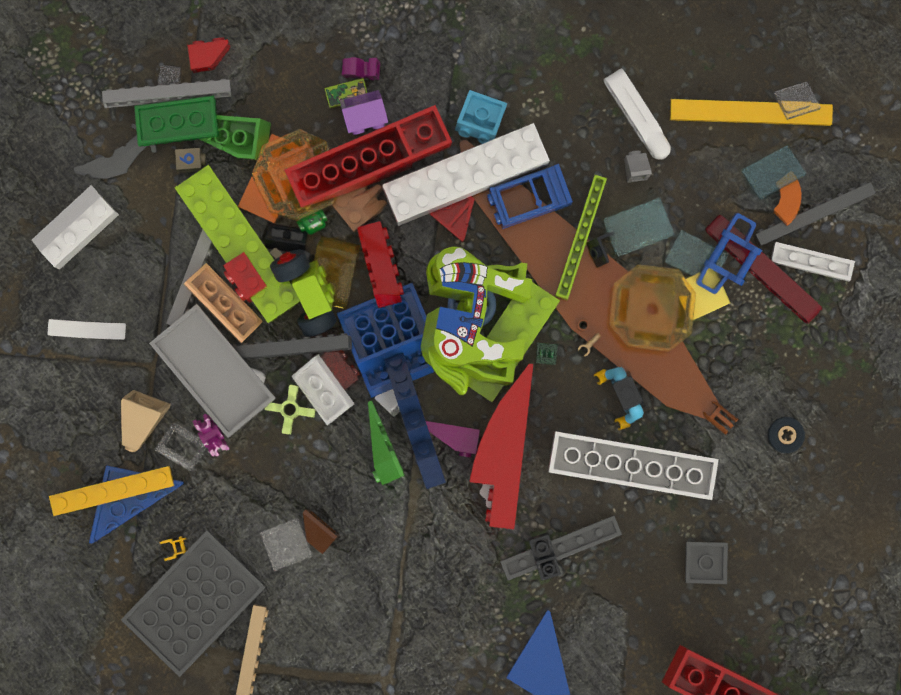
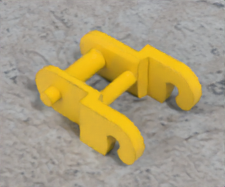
[159,536,187,561]

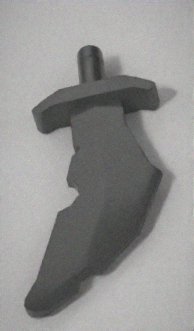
[74,124,157,179]

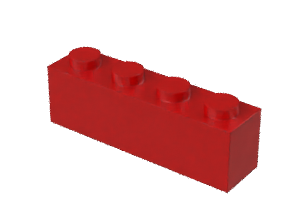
[357,221,404,308]

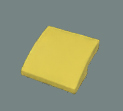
[674,268,731,321]

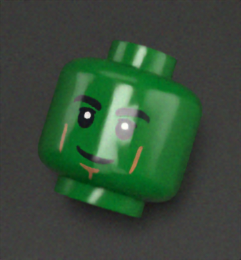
[296,205,328,235]

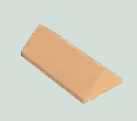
[183,263,263,343]

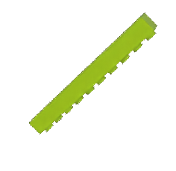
[555,175,607,300]

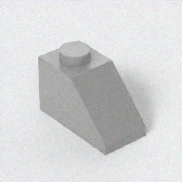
[624,151,652,183]

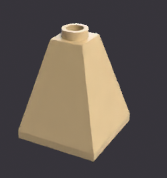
[121,390,171,452]

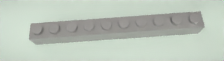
[102,79,232,108]
[166,229,213,326]

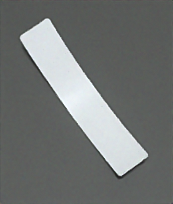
[48,319,126,340]

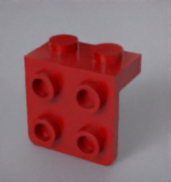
[223,252,267,303]

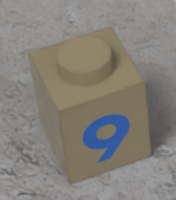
[175,148,206,173]

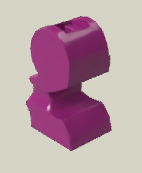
[341,57,380,80]

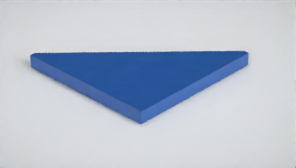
[89,465,184,543]
[506,610,570,695]

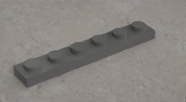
[500,515,622,580]

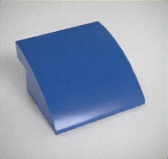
[337,283,435,398]

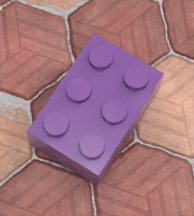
[340,90,388,135]

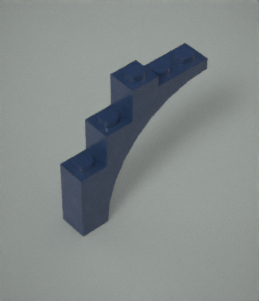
[384,353,446,489]

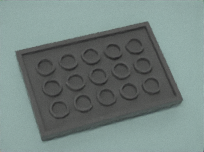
[121,530,266,677]

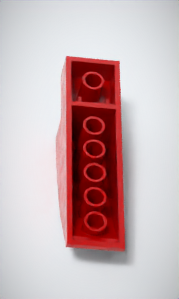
[284,105,452,208]
[469,364,533,529]
[662,645,780,695]

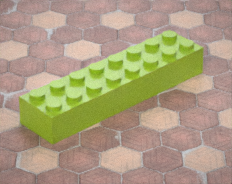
[175,165,300,324]

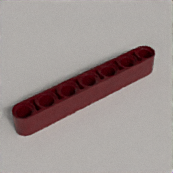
[705,214,822,324]

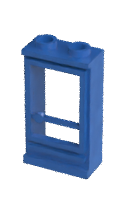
[487,164,573,229]

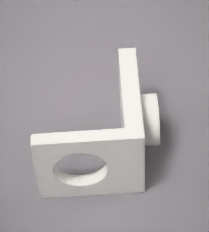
[375,389,400,417]

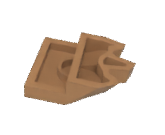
[328,184,387,232]

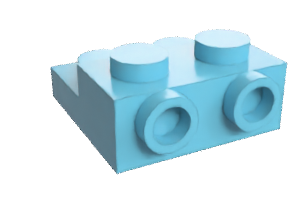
[455,90,507,144]

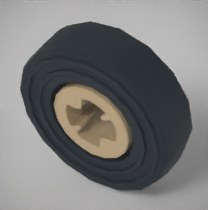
[768,417,805,453]

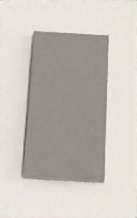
[149,304,276,438]

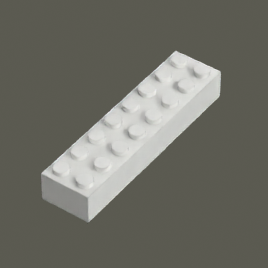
[382,123,550,226]
[548,432,719,500]

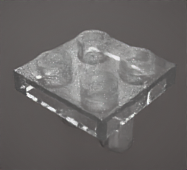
[260,518,313,571]

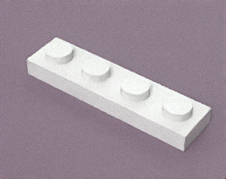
[771,242,855,281]

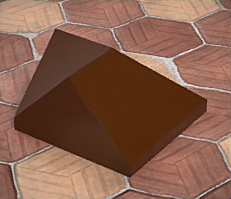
[303,508,340,554]

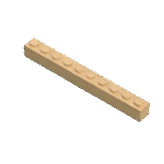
[236,604,269,695]

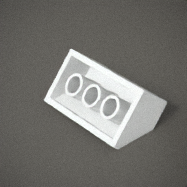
[32,185,119,270]

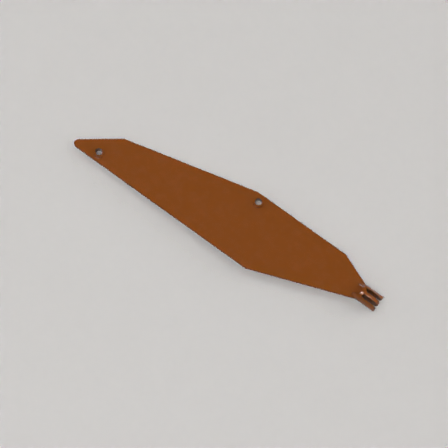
[460,140,739,435]

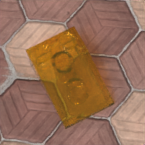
[314,236,361,309]

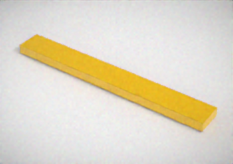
[670,99,833,126]

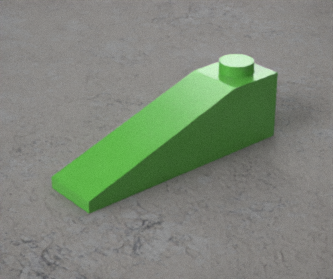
[199,115,271,160]
[368,400,405,485]

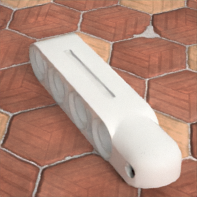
[604,68,671,160]

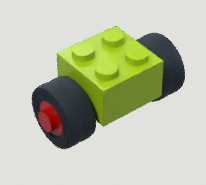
[270,250,337,337]

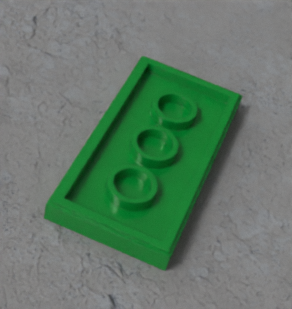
[134,95,219,147]

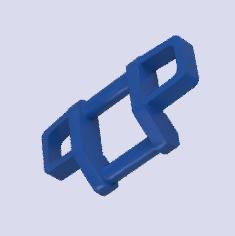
[696,213,763,294]

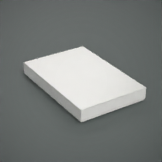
[292,354,354,425]

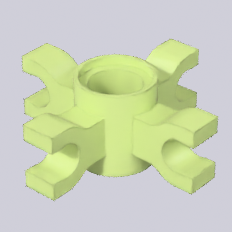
[265,385,316,435]

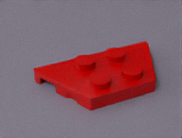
[429,196,475,243]

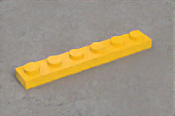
[49,466,175,516]

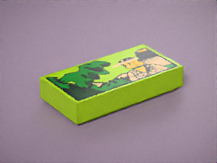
[324,78,367,109]

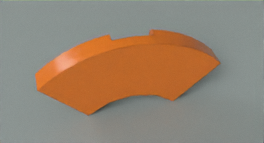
[774,171,802,226]

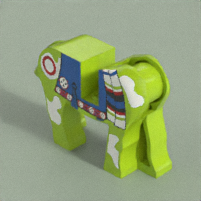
[421,247,532,395]

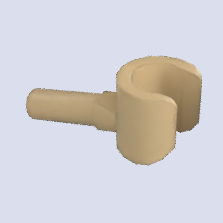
[578,333,601,356]

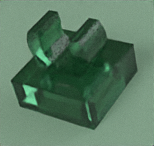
[536,343,558,365]

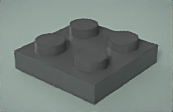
[685,541,728,584]

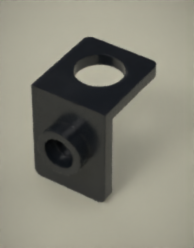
[586,231,615,268]

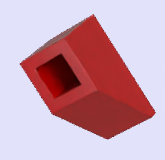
[188,38,231,73]

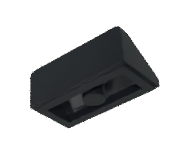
[265,223,308,252]

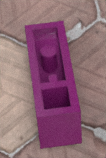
[426,421,480,458]

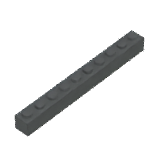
[754,182,876,247]
[231,333,352,360]

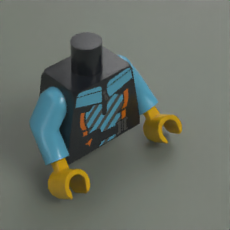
[593,367,645,430]

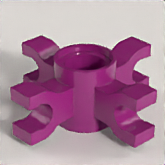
[192,414,230,457]

